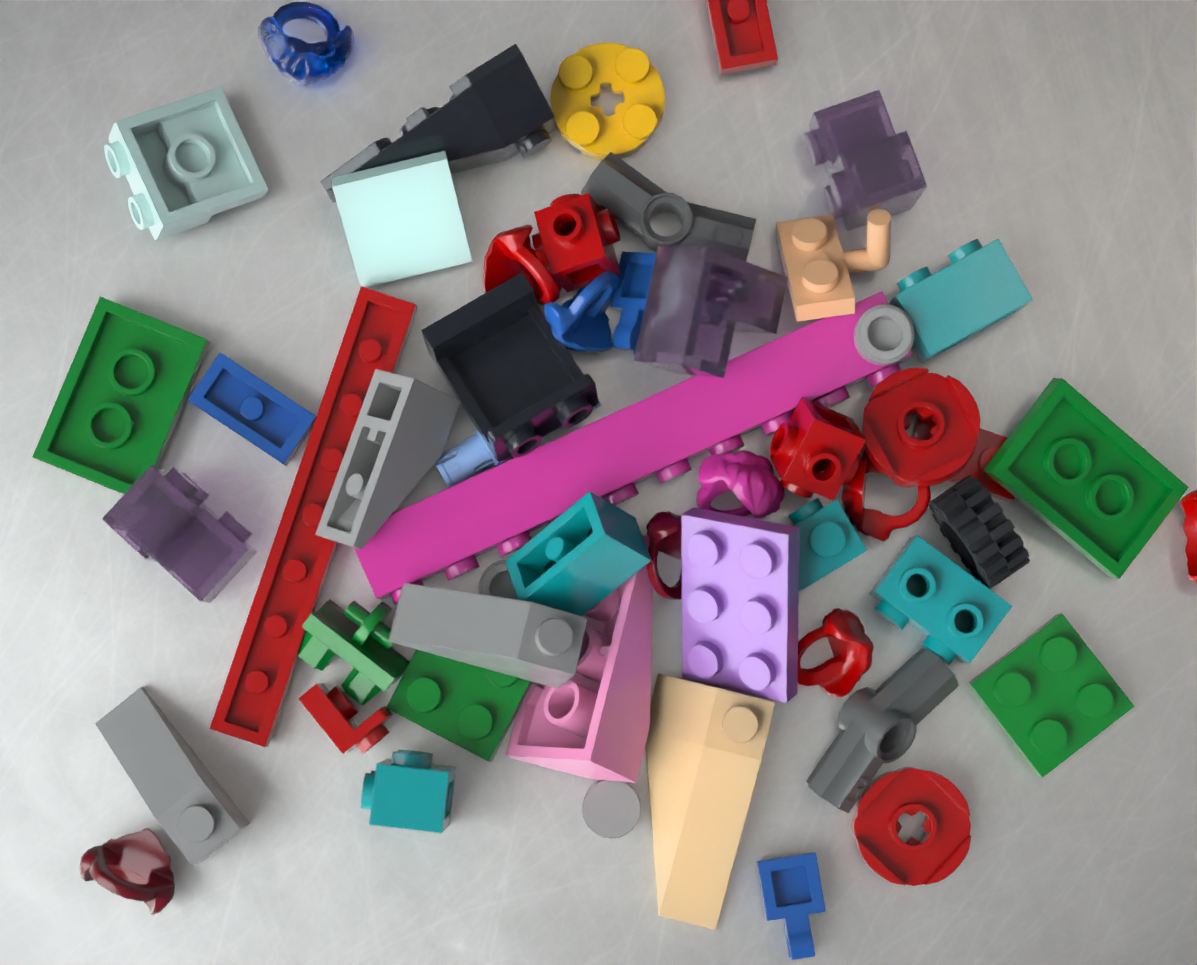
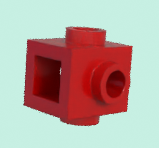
[532,193,621,293]
[770,397,866,501]

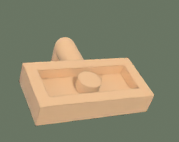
[776,209,891,322]

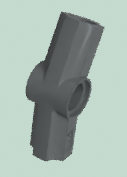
[581,152,756,270]
[806,648,959,813]

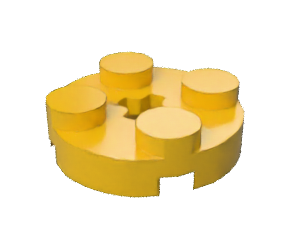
[550,43,665,160]

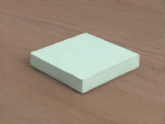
[331,151,473,288]

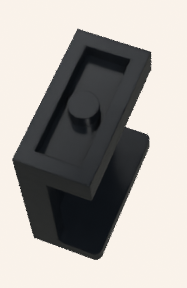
[421,272,599,463]

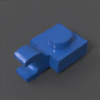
[610,251,679,357]
[756,852,826,960]

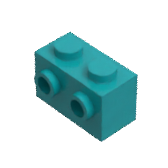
[889,239,1033,364]
[506,491,651,616]
[788,498,868,591]
[869,535,1012,665]
[361,749,457,833]

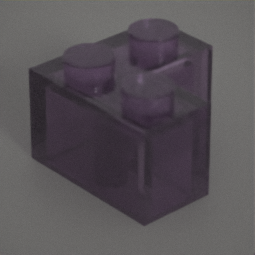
[804,90,927,231]
[634,246,788,378]
[102,465,257,603]

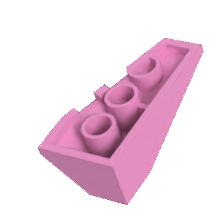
[505,535,653,783]

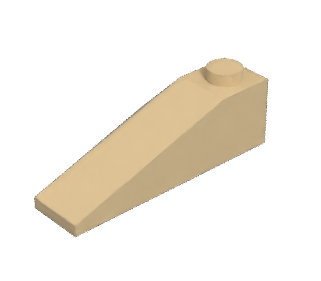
[645,673,776,930]

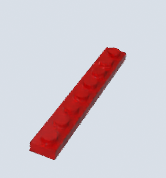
[210,286,418,747]

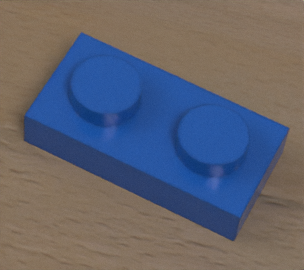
[187,353,316,466]

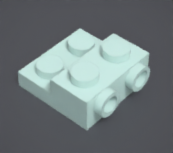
[104,87,269,241]

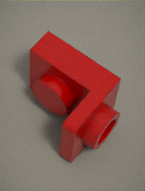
[298,683,393,755]

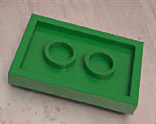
[32,297,211,502]
[983,378,1188,579]

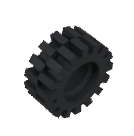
[929,475,1030,589]

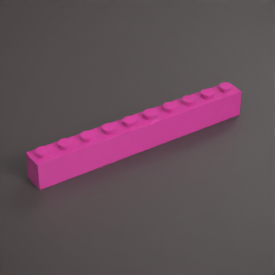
[353,291,912,605]

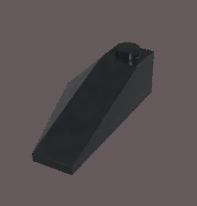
[320,44,556,203]

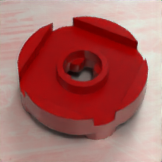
[861,367,981,488]
[851,767,971,886]

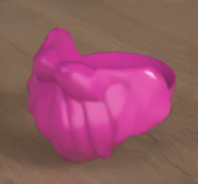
[696,451,785,518]

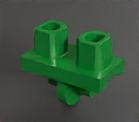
[298,599,410,705]

